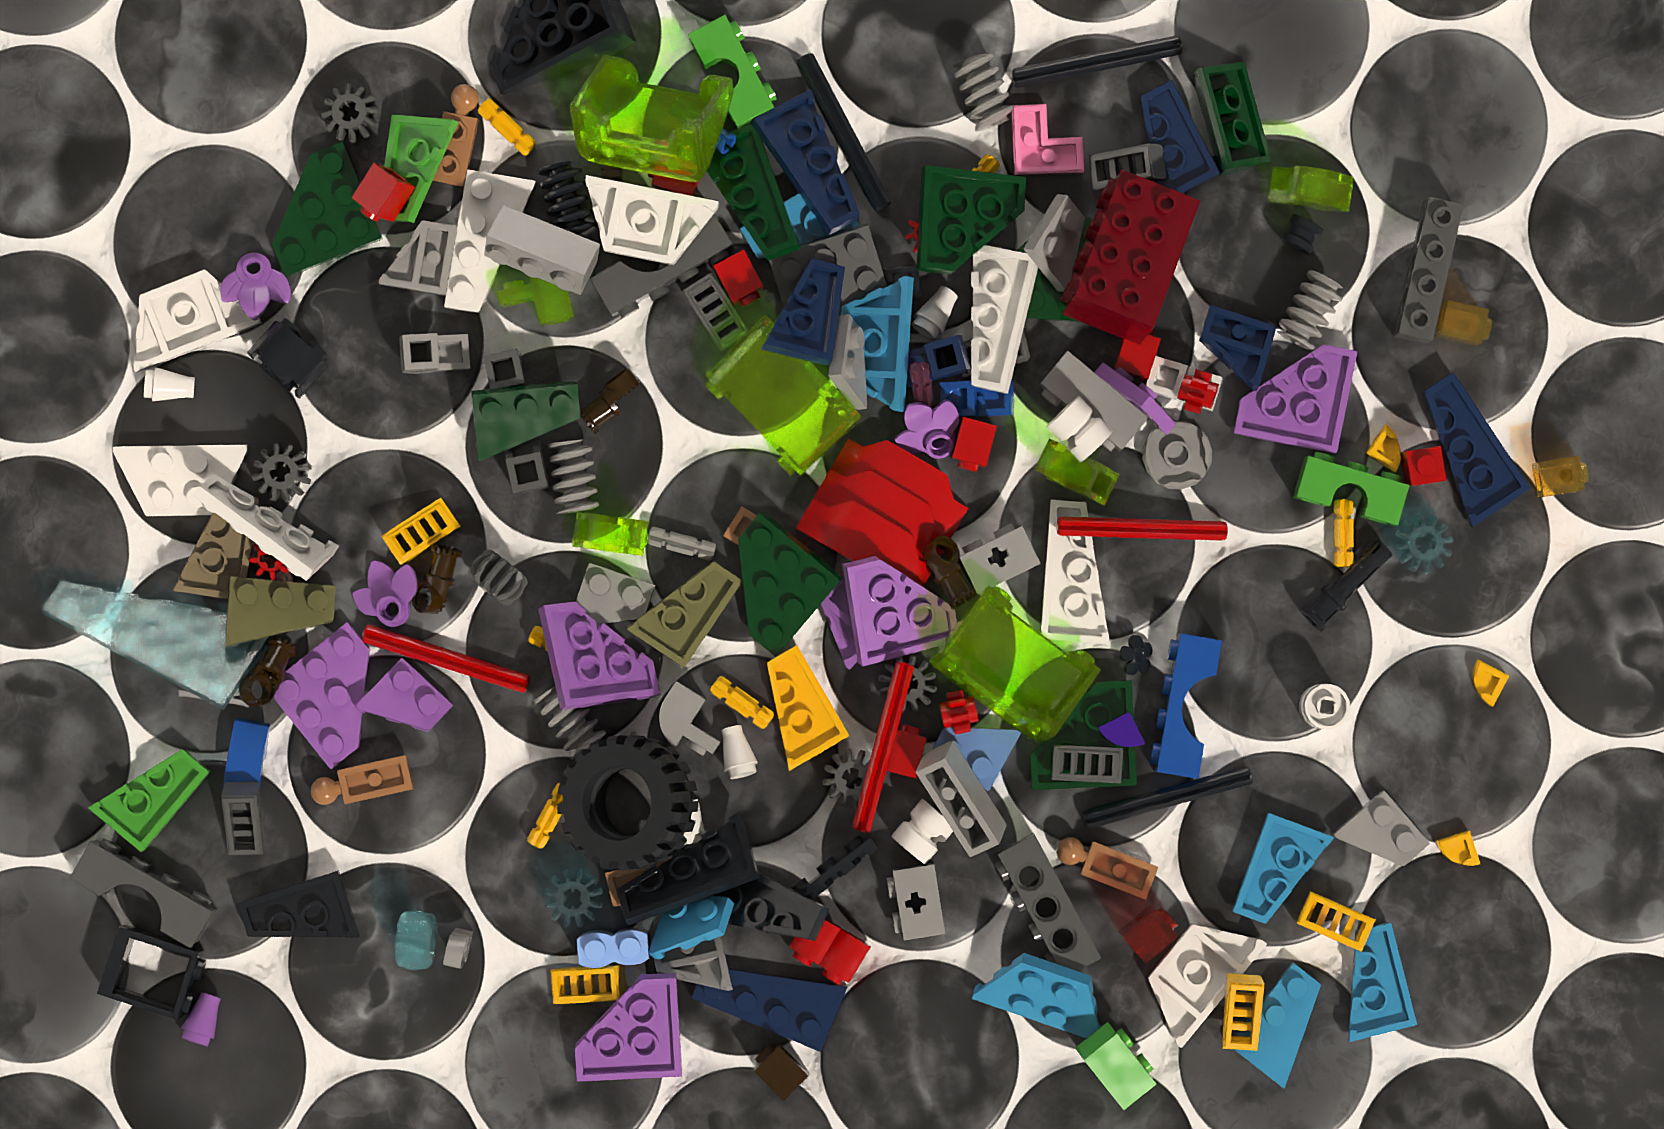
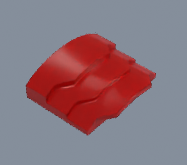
[796,439,969,587]

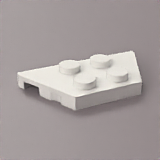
[585,175,719,265]
[133,269,262,373]
[113,445,249,516]
[1147,923,1267,1048]

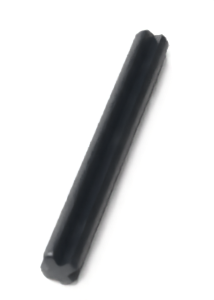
[1012,35,1183,88]
[797,53,891,211]
[1083,766,1253,829]

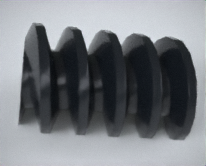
[537,161,595,234]

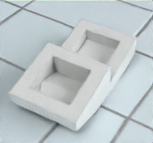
[1146,356,1223,412]

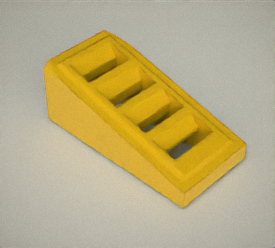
[381,498,461,565]
[1296,891,1376,952]
[550,963,627,1004]
[1222,973,1264,1051]

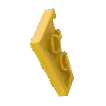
[767,645,850,771]

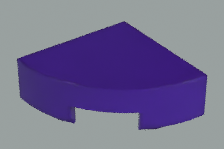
[1097,712,1145,747]

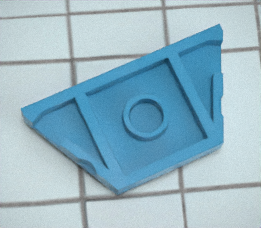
[841,276,914,412]
[972,953,1102,1038]

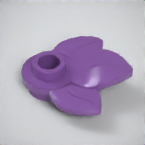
[220,252,291,321]
[894,399,960,459]
[352,561,417,627]

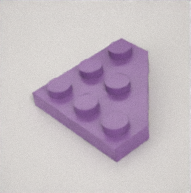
[1233,344,1358,454]
[842,556,959,667]
[538,602,661,710]
[274,622,371,769]
[575,973,682,1082]

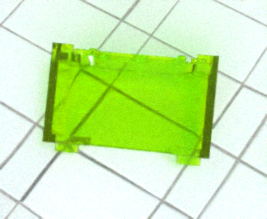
[569,54,734,182]
[705,315,862,477]
[929,585,1101,743]

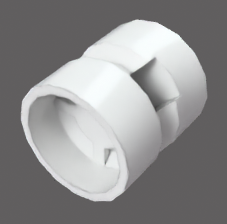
[1046,396,1113,462]
[1299,684,1350,730]
[891,798,953,865]

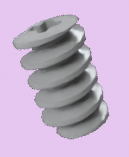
[951,53,1014,132]
[1277,270,1343,350]
[548,440,599,514]
[533,686,606,760]

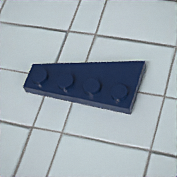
[752,89,860,235]
[1422,372,1531,527]
[691,968,847,1052]

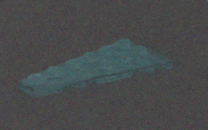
[42,581,272,710]

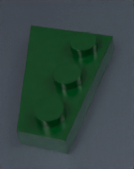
[471,381,580,462]

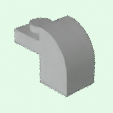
[399,333,470,374]
[659,681,721,756]

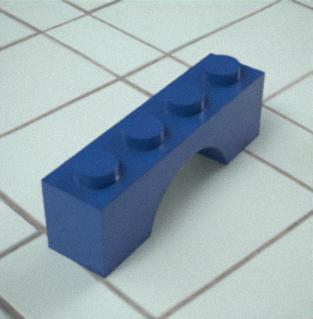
[1149,633,1222,779]

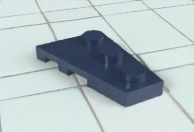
[1141,80,1220,193]
[761,258,845,366]

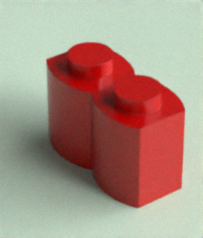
[789,918,871,985]

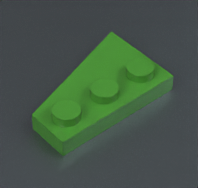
[380,114,459,223]
[88,749,211,852]

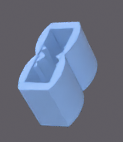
[577,927,651,968]

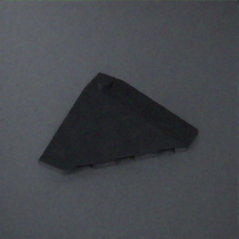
[490,0,636,95]

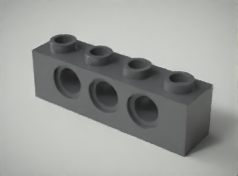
[1393,197,1464,344]
[994,833,1101,971]

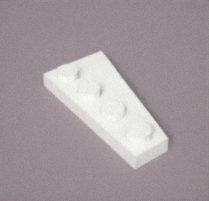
[444,169,537,314]
[971,245,1038,394]
[193,474,339,581]
[1040,500,1110,644]

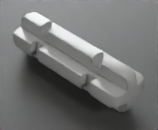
[647,527,716,561]

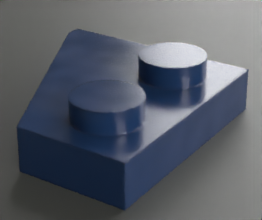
[1199,305,1277,391]

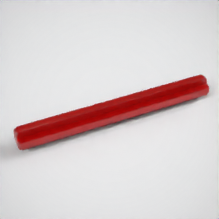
[1056,516,1228,541]
[362,625,530,693]
[852,661,914,833]

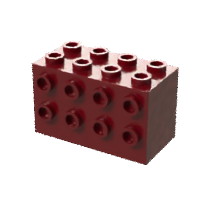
[1060,169,1200,345]

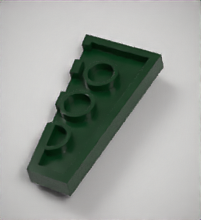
[690,123,801,261]

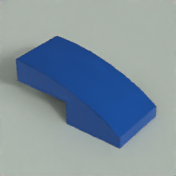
[939,380,1014,417]
[223,718,270,787]

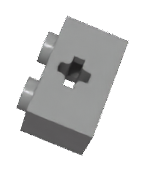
[959,523,1041,595]
[887,863,945,940]

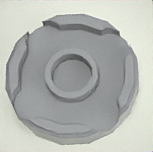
[1142,420,1212,490]

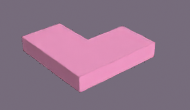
[1011,104,1084,176]

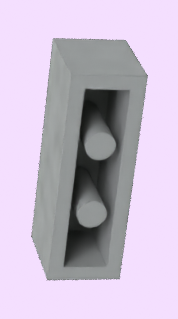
[484,205,600,295]
[1039,351,1149,452]
[915,740,1007,857]

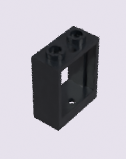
[97,924,206,1020]

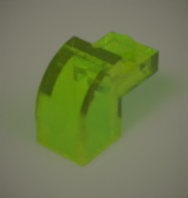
[1268,166,1354,212]
[496,276,576,327]
[1034,439,1120,506]
[572,512,648,556]

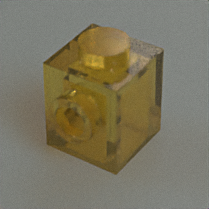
[1435,300,1492,346]
[1532,455,1589,498]

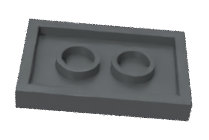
[769,223,887,306]

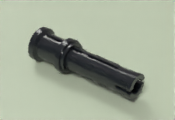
[1300,540,1393,632]

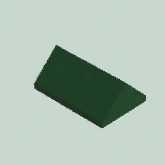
[1192,62,1272,176]

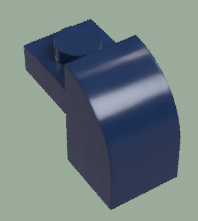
[906,335,971,388]

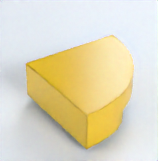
[1365,424,1401,473]
[1473,659,1509,707]
[1435,830,1480,866]

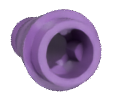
[181,992,221,1047]

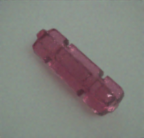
[910,361,935,409]

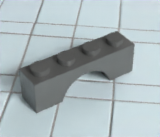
[590,214,733,319]
[483,349,550,495]
[69,838,217,948]

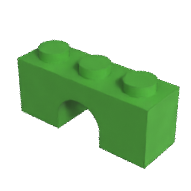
[688,15,777,129]
[1293,452,1410,527]

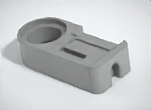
[443,928,473,969]

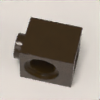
[754,1043,809,1101]

